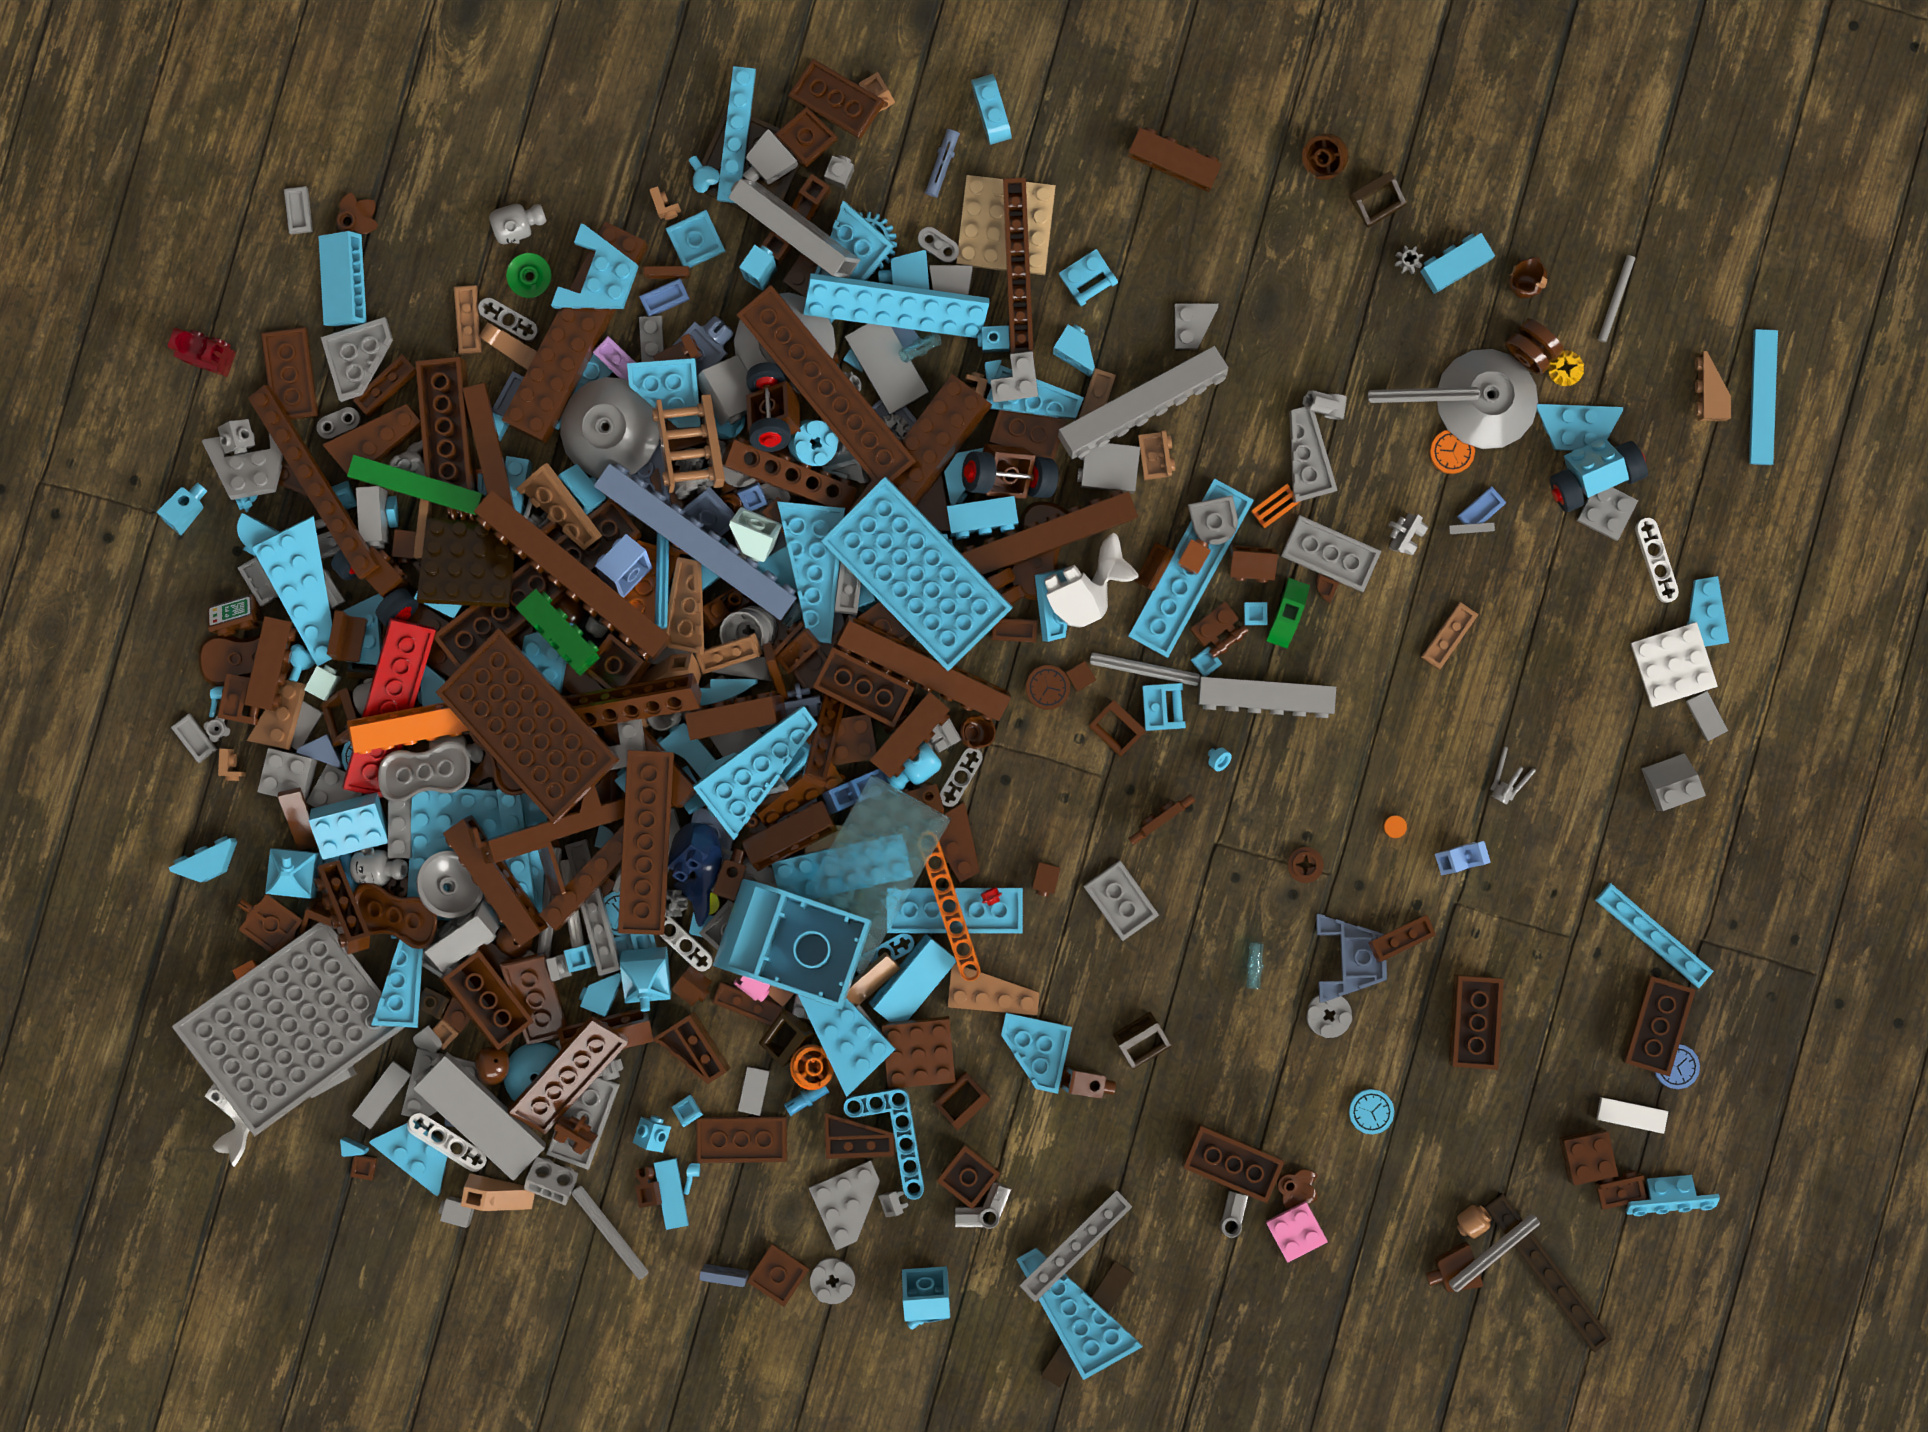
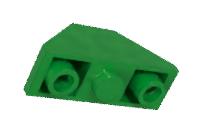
[1266,578,1310,649]

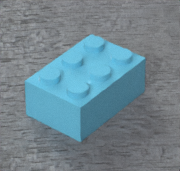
[947,496,1018,540]
[309,792,388,860]

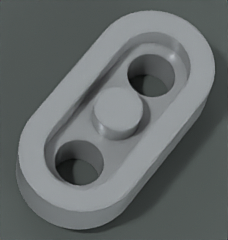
[918,227,959,263]
[317,407,362,440]

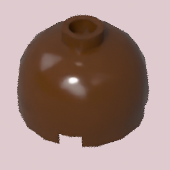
[1302,133,1348,180]

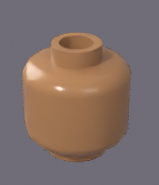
[1457,1205,1492,1239]

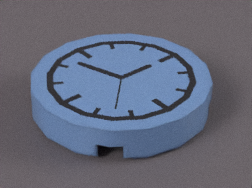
[1655,1044,1700,1089]

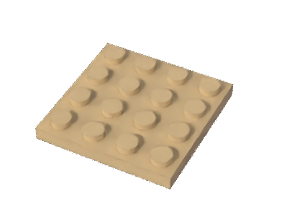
[956,175,1056,275]

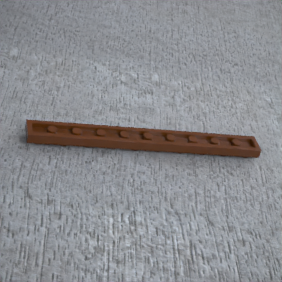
[248,385,380,579]

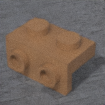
[1138,430,1175,480]

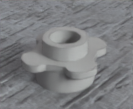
[204,716,230,742]

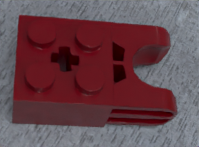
[168,327,236,377]

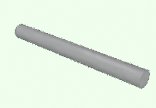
[1598,255,1635,343]

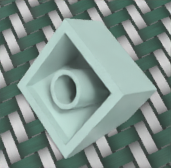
[729,507,782,562]

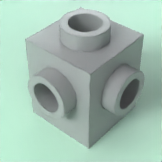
[218,419,255,455]

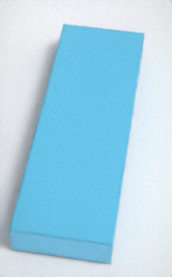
[654,1158,689,1230]

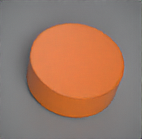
[1383,816,1407,838]

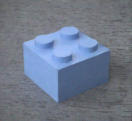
[595,534,652,598]

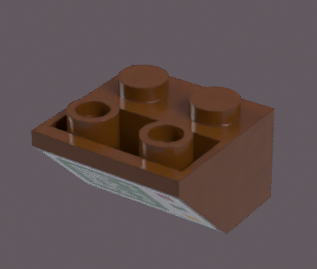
[208,595,264,637]

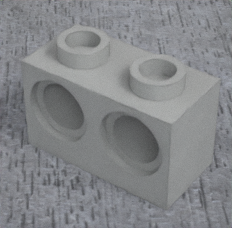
[524,1157,578,1206]

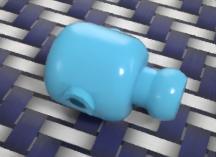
[886,741,942,792]

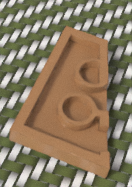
[247,680,306,750]

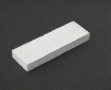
[1596,1097,1668,1134]

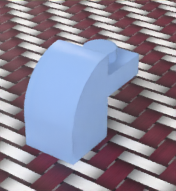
[1435,841,1491,875]

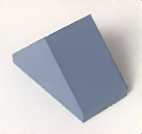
[296,735,344,768]

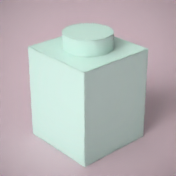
[304,665,342,701]

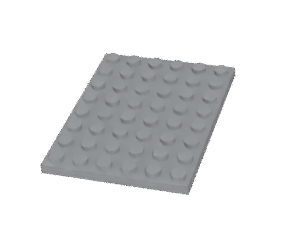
[172,922,405,1137]

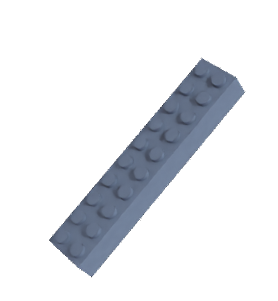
[594,463,798,620]

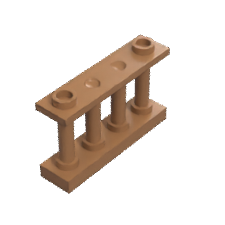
[652,394,725,493]

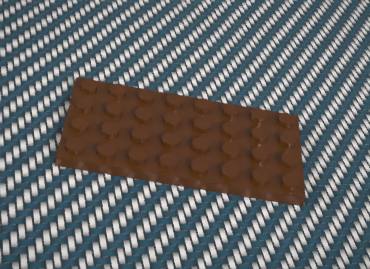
[436,628,620,824]

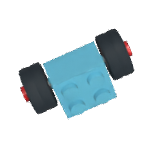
[1550,438,1648,512]

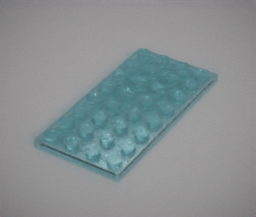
[803,775,951,974]

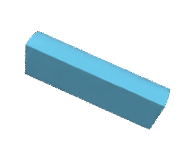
[319,231,367,326]
[869,934,956,1022]

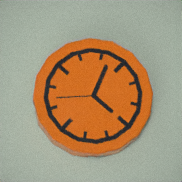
[1429,430,1475,474]

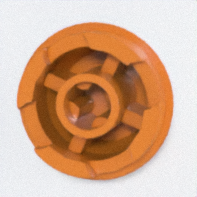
[790,1044,834,1090]

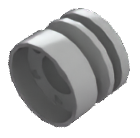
[720,605,778,651]

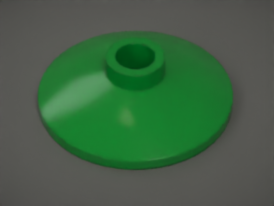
[506,253,552,298]

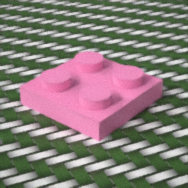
[1266,1201,1328,1262]

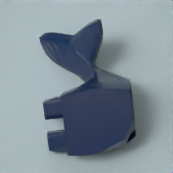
[668,823,722,927]

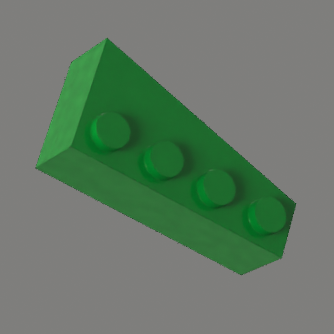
[516,589,600,676]

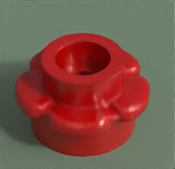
[980,887,1002,906]

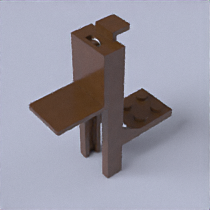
[468,785,625,895]

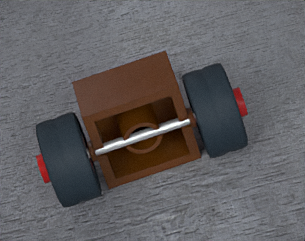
[962,444,1058,499]
[331,546,418,627]

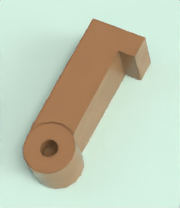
[479,322,537,370]

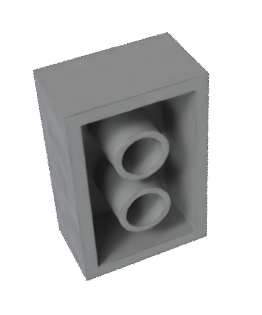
[425,897,500,972]

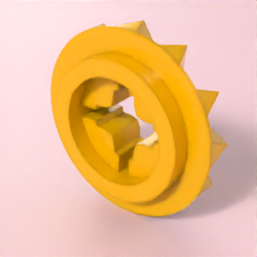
[1548,350,1584,386]

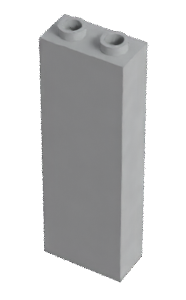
[728,179,861,278]
[413,1052,546,1181]

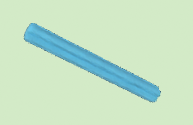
[655,532,669,629]

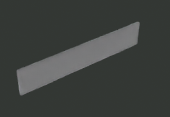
[1449,523,1495,534]

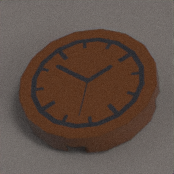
[1026,665,1070,710]

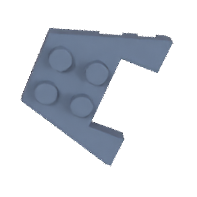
[1316,914,1387,1003]

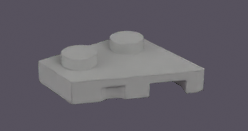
[1175,304,1218,350]

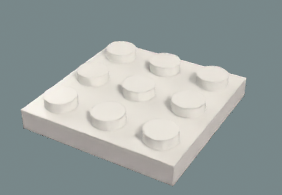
[1630,622,1718,707]

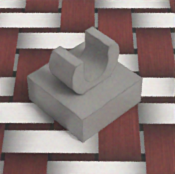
[878,1191,908,1217]

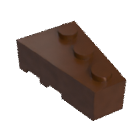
[825,1113,895,1159]

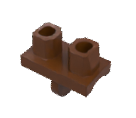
[554,1114,598,1155]

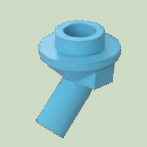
[235,495,258,512]

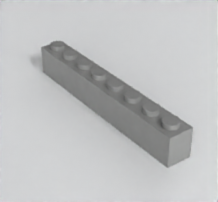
[1058,346,1228,459]

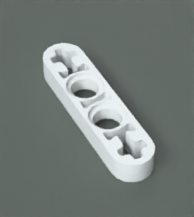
[1635,518,1679,603]
[660,912,713,971]
[407,1113,487,1172]

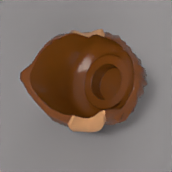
[1509,257,1547,299]

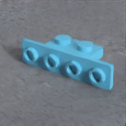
[1626,1175,1720,1216]

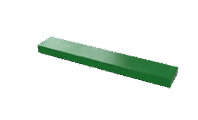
[347,455,484,516]

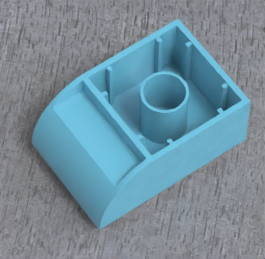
[712,879,872,1010]

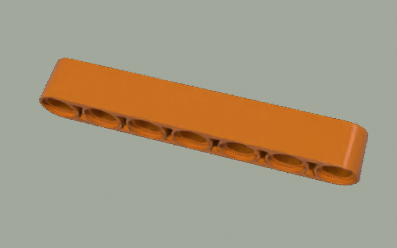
[918,831,981,981]

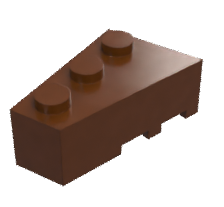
[653,1012,731,1084]

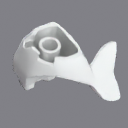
[1044,533,1139,627]
[205,1084,250,1167]

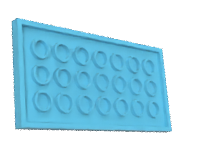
[821,477,1013,671]

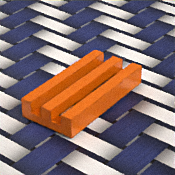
[1251,484,1301,529]

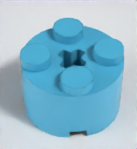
[788,419,838,466]

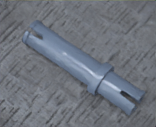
[925,129,960,198]

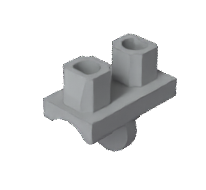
[1388,513,1428,555]

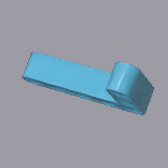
[844,1088,924,1199]

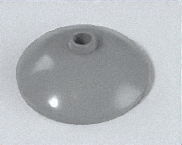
[416,851,484,918]

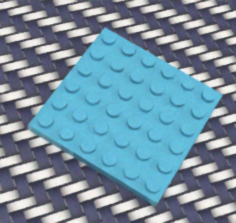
[407,787,548,925]

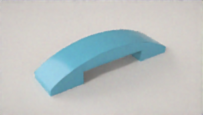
[564,934,657,973]

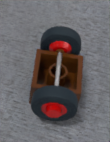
[746,362,801,452]

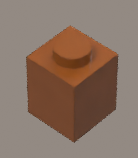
[1177,539,1211,575]

